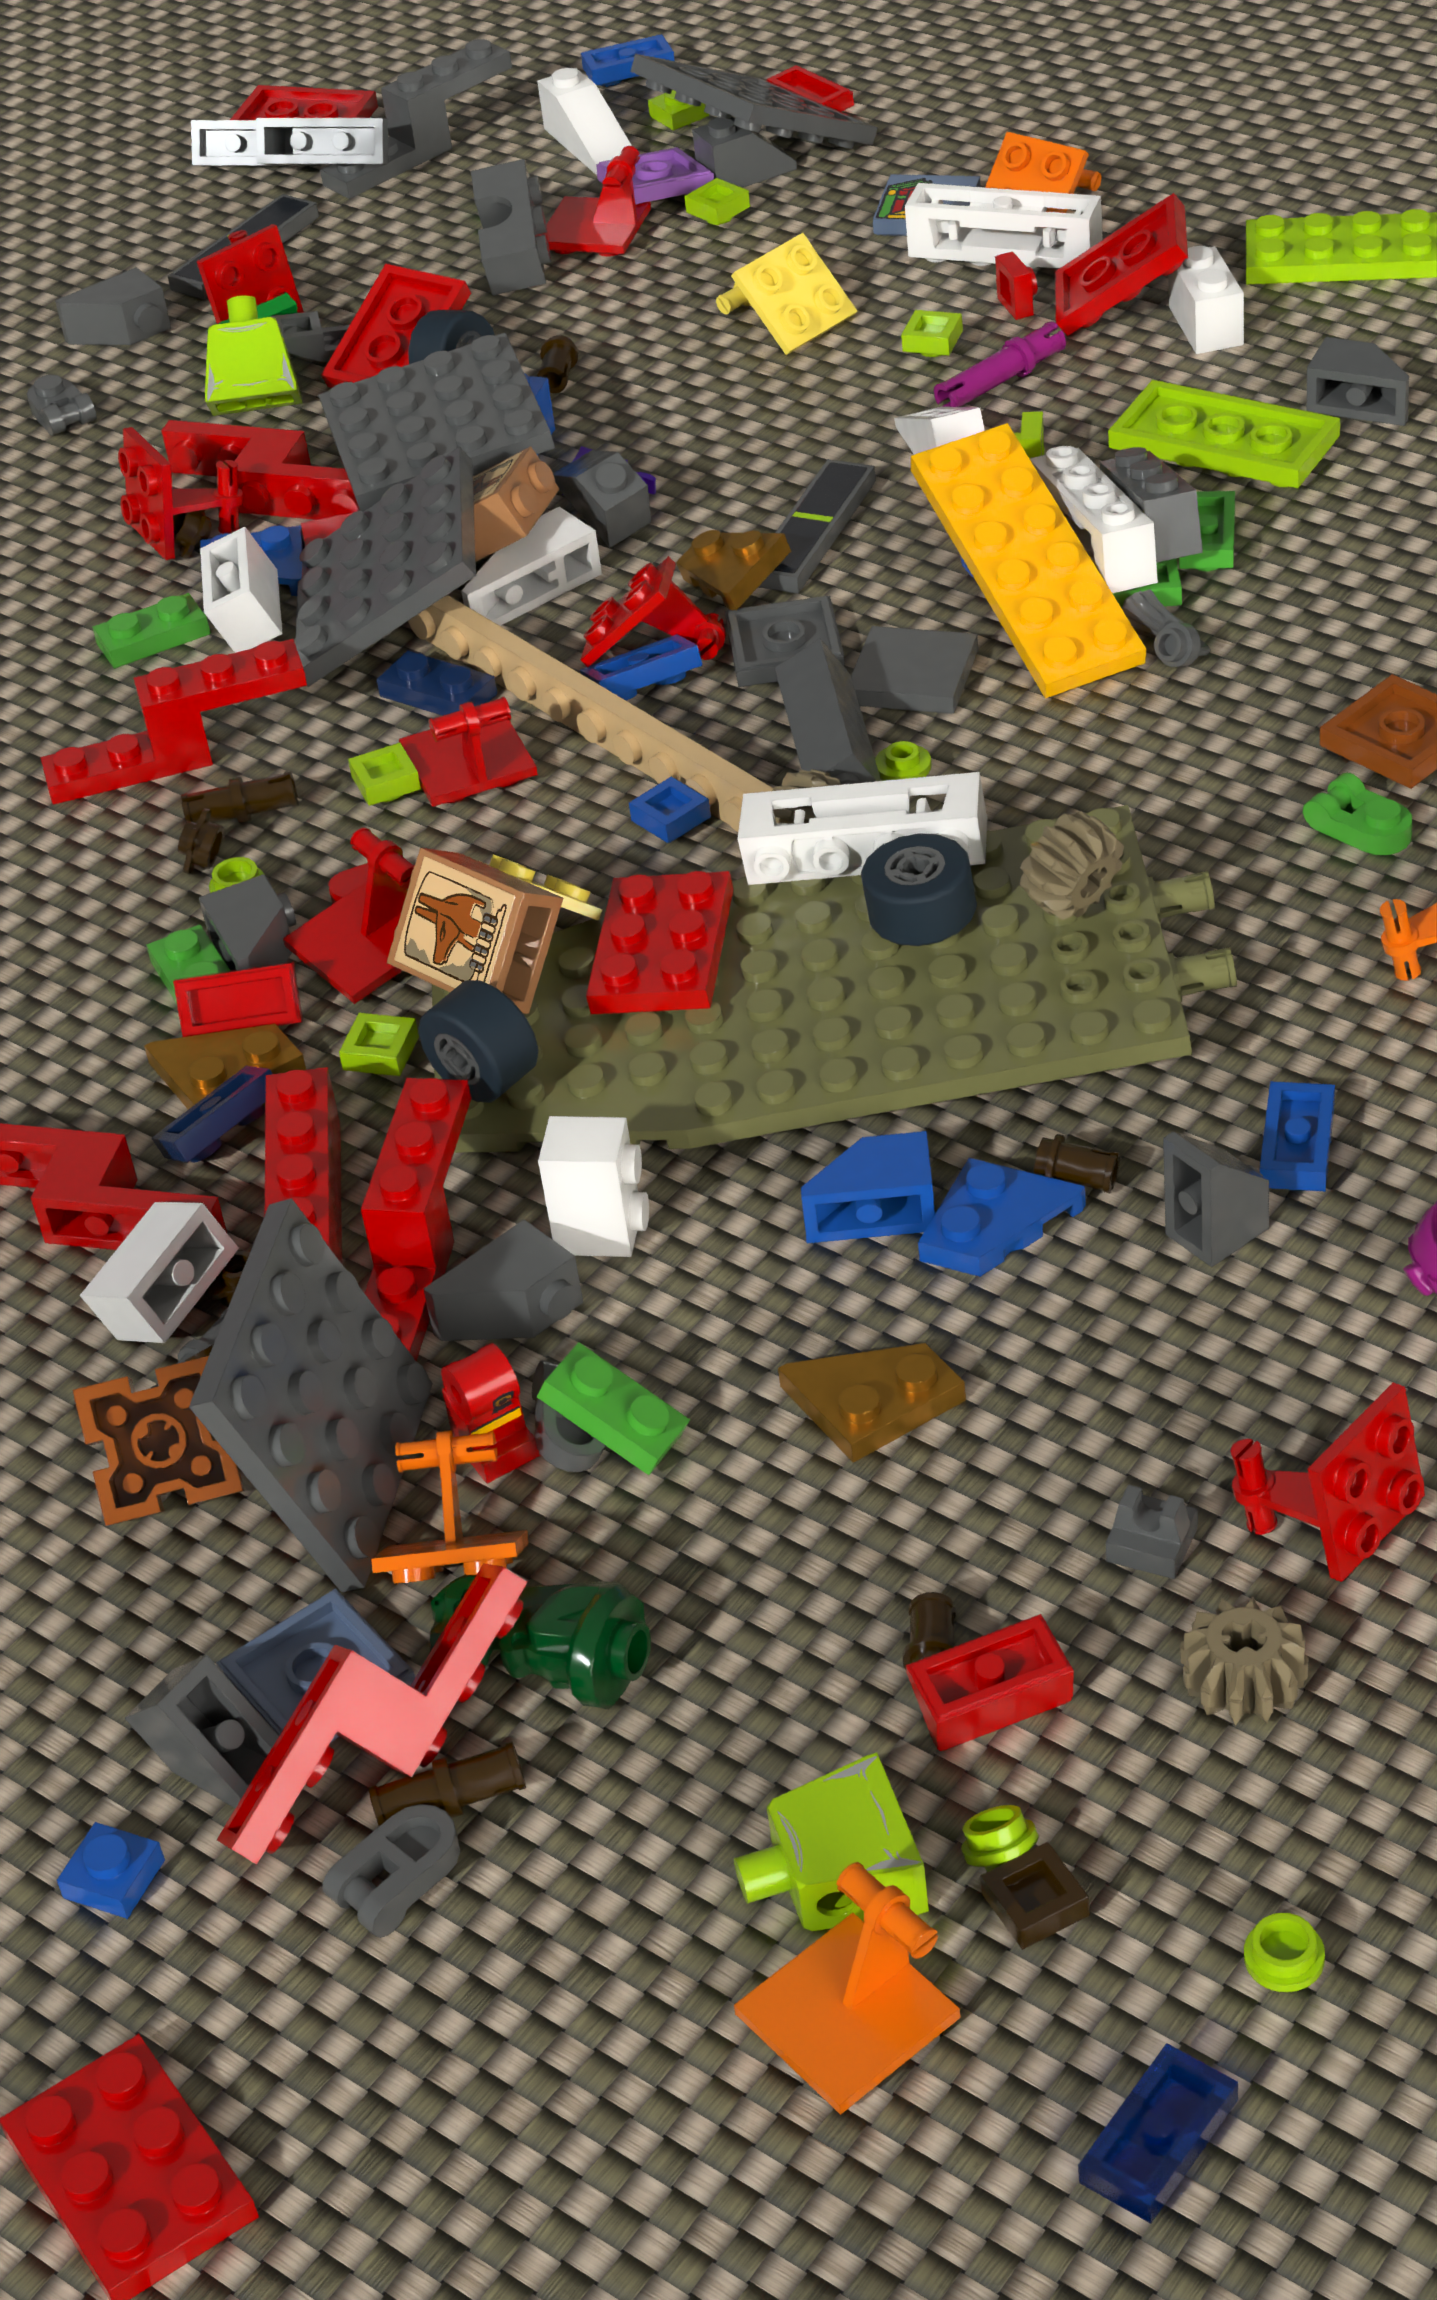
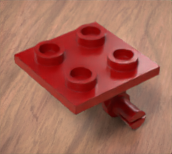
[540,146,651,257]
[196,224,304,324]
[118,427,243,560]
[580,556,726,668]
[399,697,538,807]
[283,827,415,1004]
[1230,1382,1425,1582]

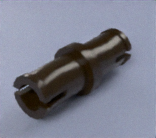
[181,770,299,823]
[368,1741,527,1826]

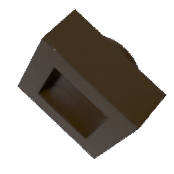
[980,1842,1090,1950]

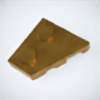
[676,530,791,611]
[144,1024,306,1110]
[778,1343,966,1463]

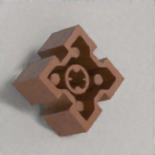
[73,1356,245,1526]

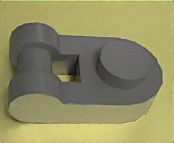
[27,375,97,436]
[532,1360,606,1472]
[323,1804,460,1938]

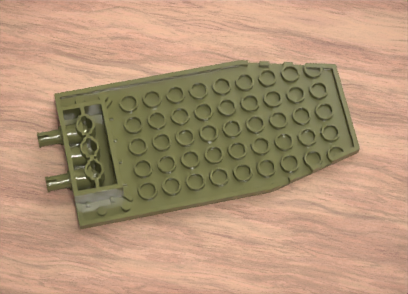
[432,805,1237,1153]

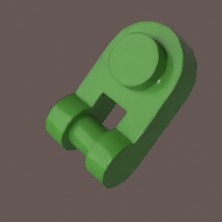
[1303,772,1412,855]

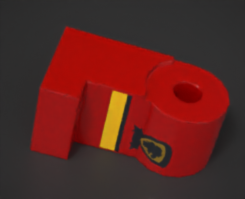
[441,1343,540,1484]

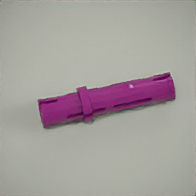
[934,321,1066,407]

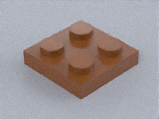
[1320,674,1437,789]

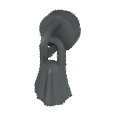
[1122,589,1211,667]

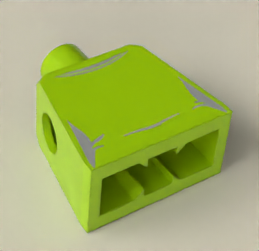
[205,295,303,416]
[734,1753,929,1931]

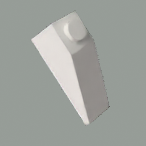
[537,68,632,175]
[894,407,985,455]
[461,507,602,626]

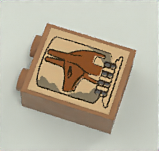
[473,446,559,562]
[387,848,564,1014]

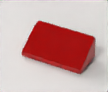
[906,1614,1074,1751]

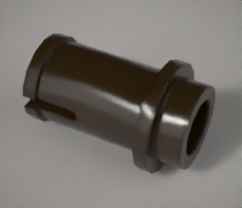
[537,335,579,393]
[1034,1134,1120,1194]
[902,1592,957,1670]

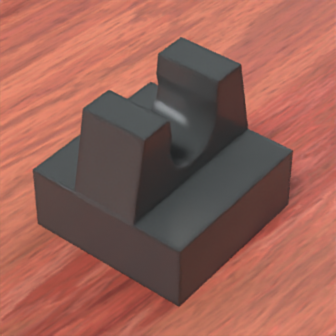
[1106,1485,1198,1579]

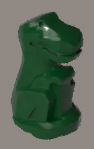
[430,1575,651,1709]

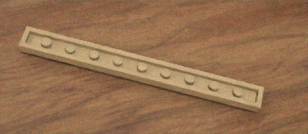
[408,595,773,832]

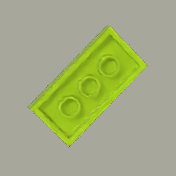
[1246,209,1437,285]
[1108,380,1340,488]

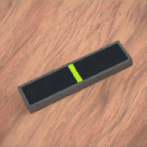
[168,194,319,300]
[758,459,876,594]

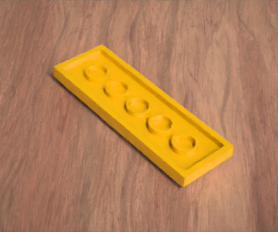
[911,423,1147,699]

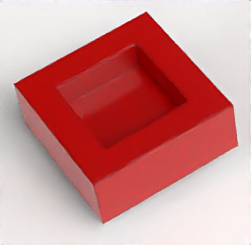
[995,251,1038,320]

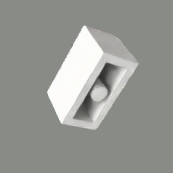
[1168,246,1244,354]
[200,527,282,653]
[538,1116,649,1257]
[80,1202,239,1343]

